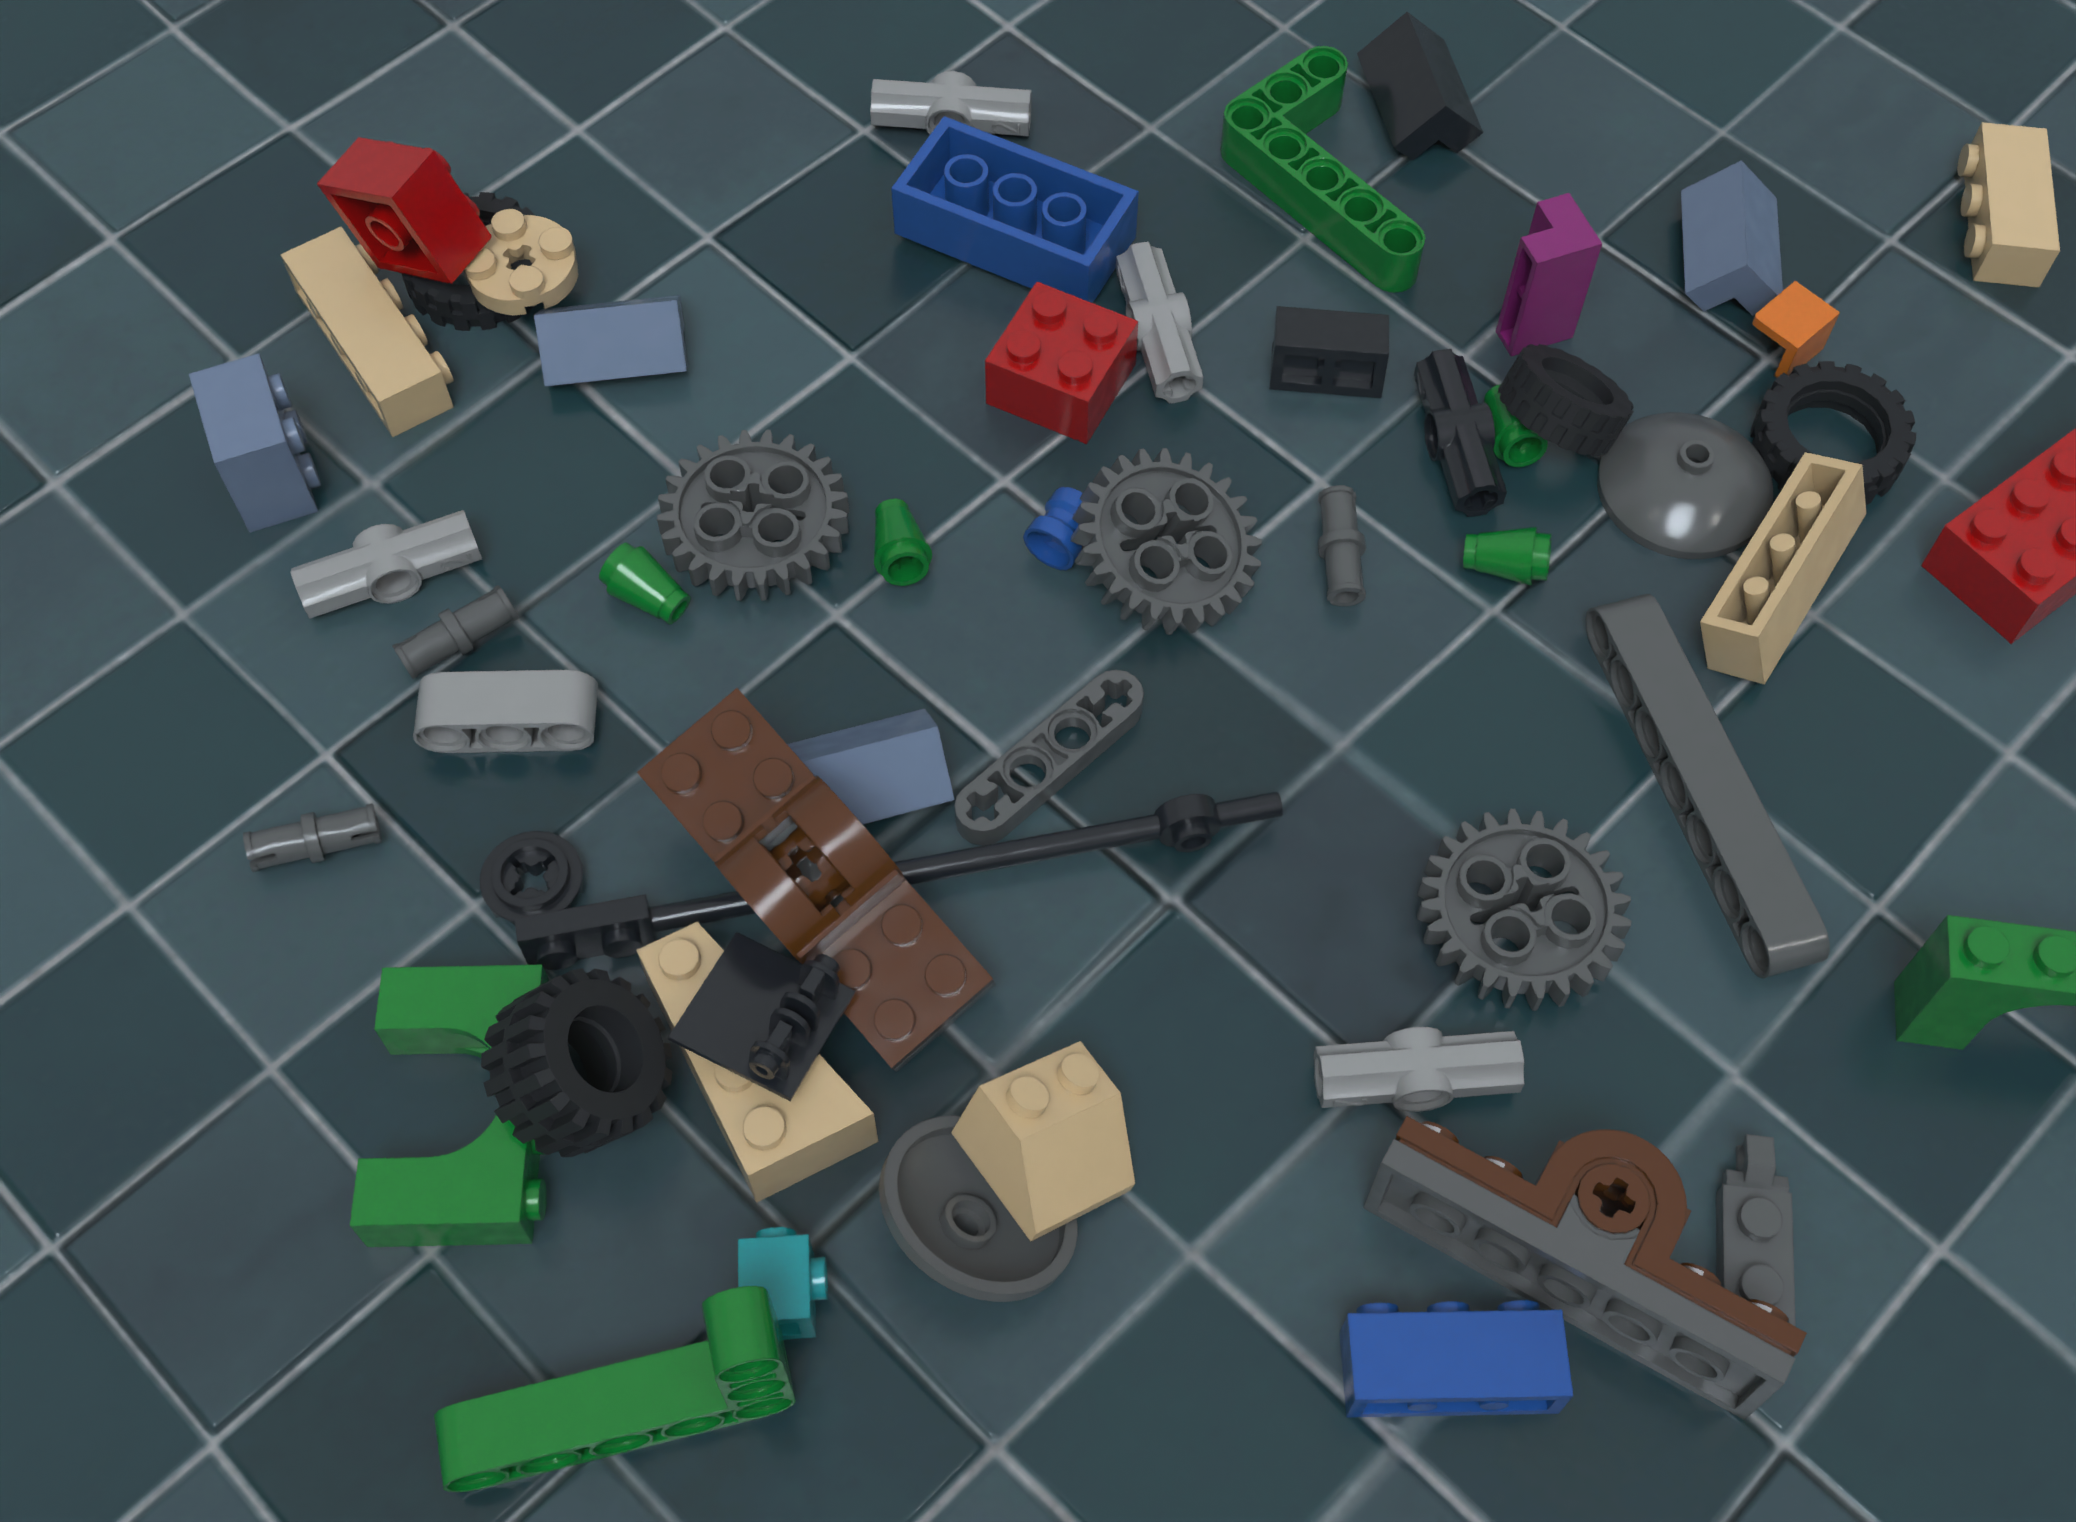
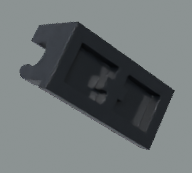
[1269,306,1389,398]

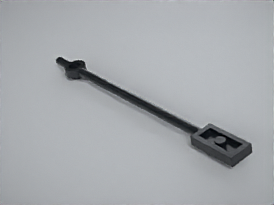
[515,792,1283,970]

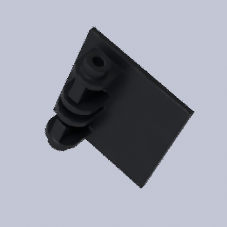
[668,932,856,1102]

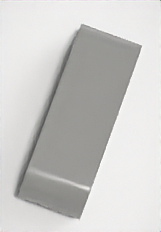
[413,670,598,753]

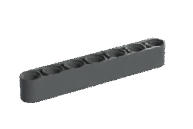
[1585,594,1830,979]

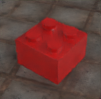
[317,137,492,284]
[985,282,1138,444]

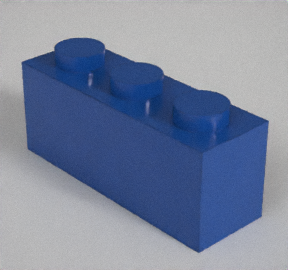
[1339,1300,1573,1418]

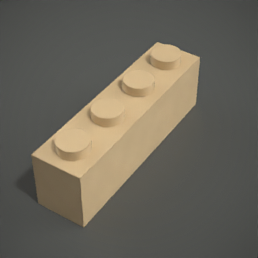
[280,226,454,437]
[1700,452,1866,685]

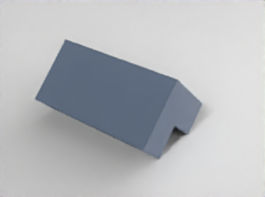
[1681,160,1783,316]
[534,295,688,386]
[787,708,955,824]

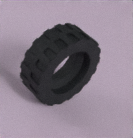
[1498,344,1634,457]

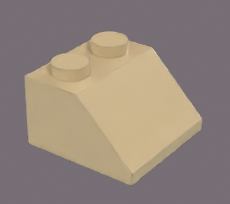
[951,1041,1135,1241]

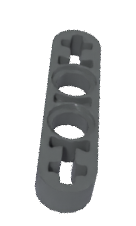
[954,670,1144,846]

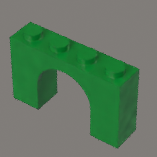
[1894,915,2076,1050]
[350,964,549,1247]

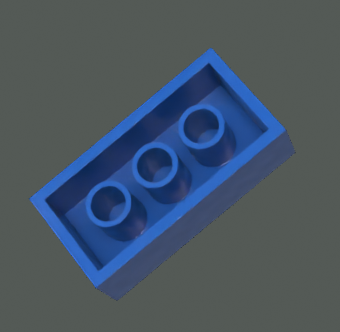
[891,116,1139,303]

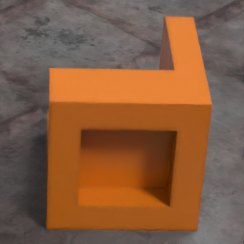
[1752,281,1840,377]

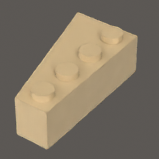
[636,922,878,1203]

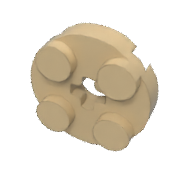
[464,209,579,316]

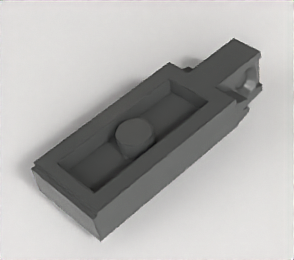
[1716,1134,1796,1327]

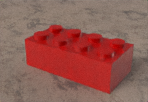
[1921,428,2076,644]

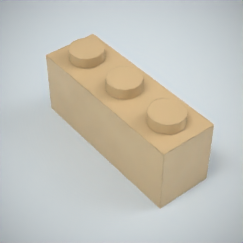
[1957,122,2060,288]

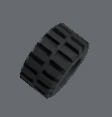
[481,968,672,1157]

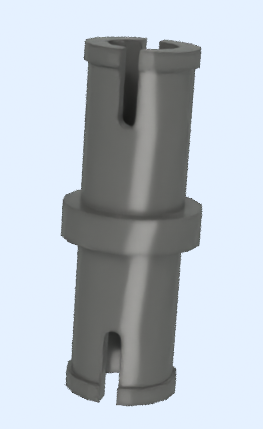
[1318,485,1366,606]
[392,585,519,679]
[243,803,382,872]

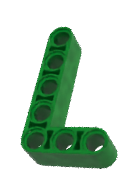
[1220,46,1426,293]
[434,1286,796,1492]

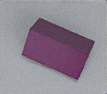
[1496,193,1602,357]

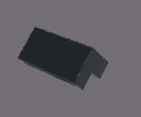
[1357,12,1483,160]

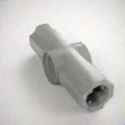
[870,71,1032,136]
[1116,242,1203,404]
[290,510,482,619]
[1314,1027,1525,1112]

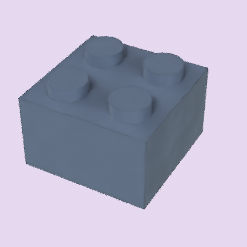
[189,353,321,533]

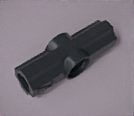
[1414,349,1507,517]

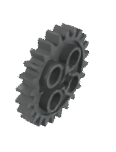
[657,430,850,601]
[1071,448,1262,635]
[1417,809,1632,1011]

